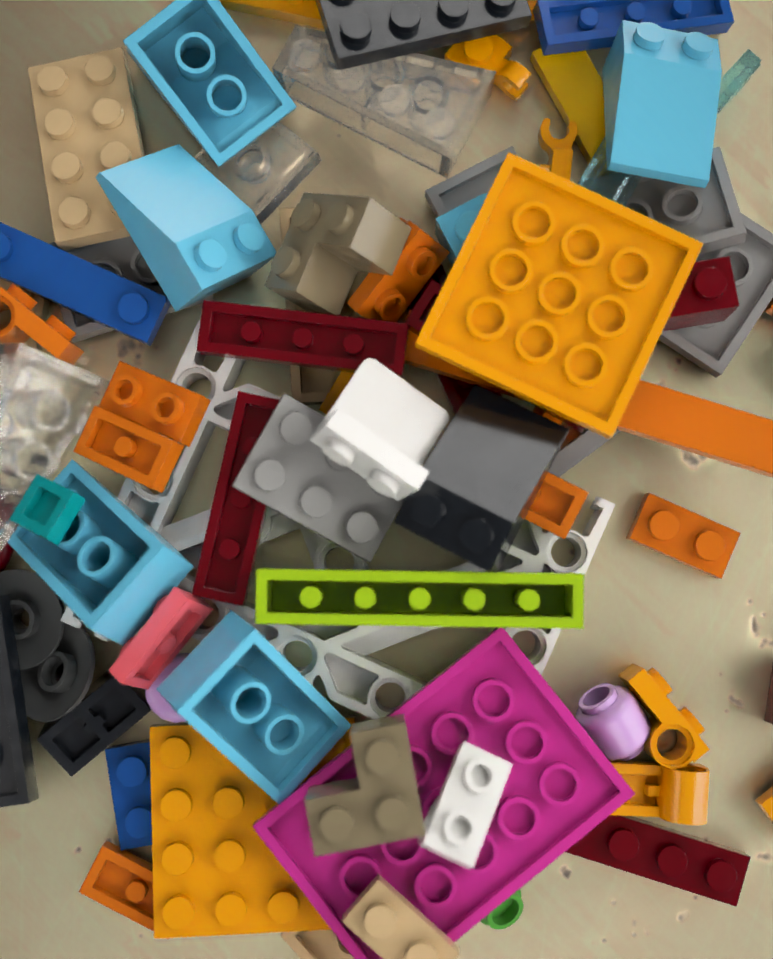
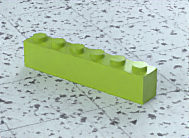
[255,568,584,629]

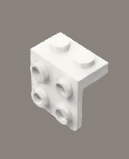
[310,358,449,501]

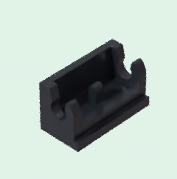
[37,670,151,777]

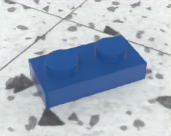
[105,739,152,850]

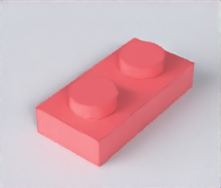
[108,587,213,690]

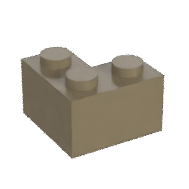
[265,193,411,315]
[305,714,426,857]

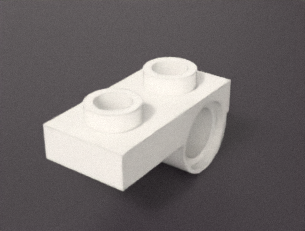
[417,741,513,870]

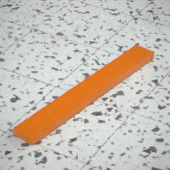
[405,309,773,478]

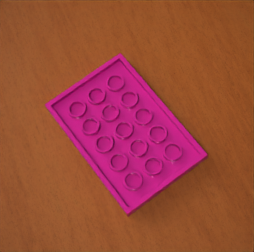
[252,627,635,959]

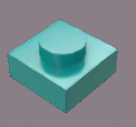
[9,474,86,545]

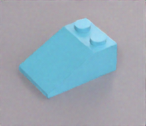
[123,0,297,168]
[602,20,722,188]
[96,144,277,312]
[3,459,194,646]
[156,610,351,804]

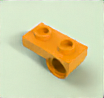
[618,663,710,769]
[609,760,710,825]

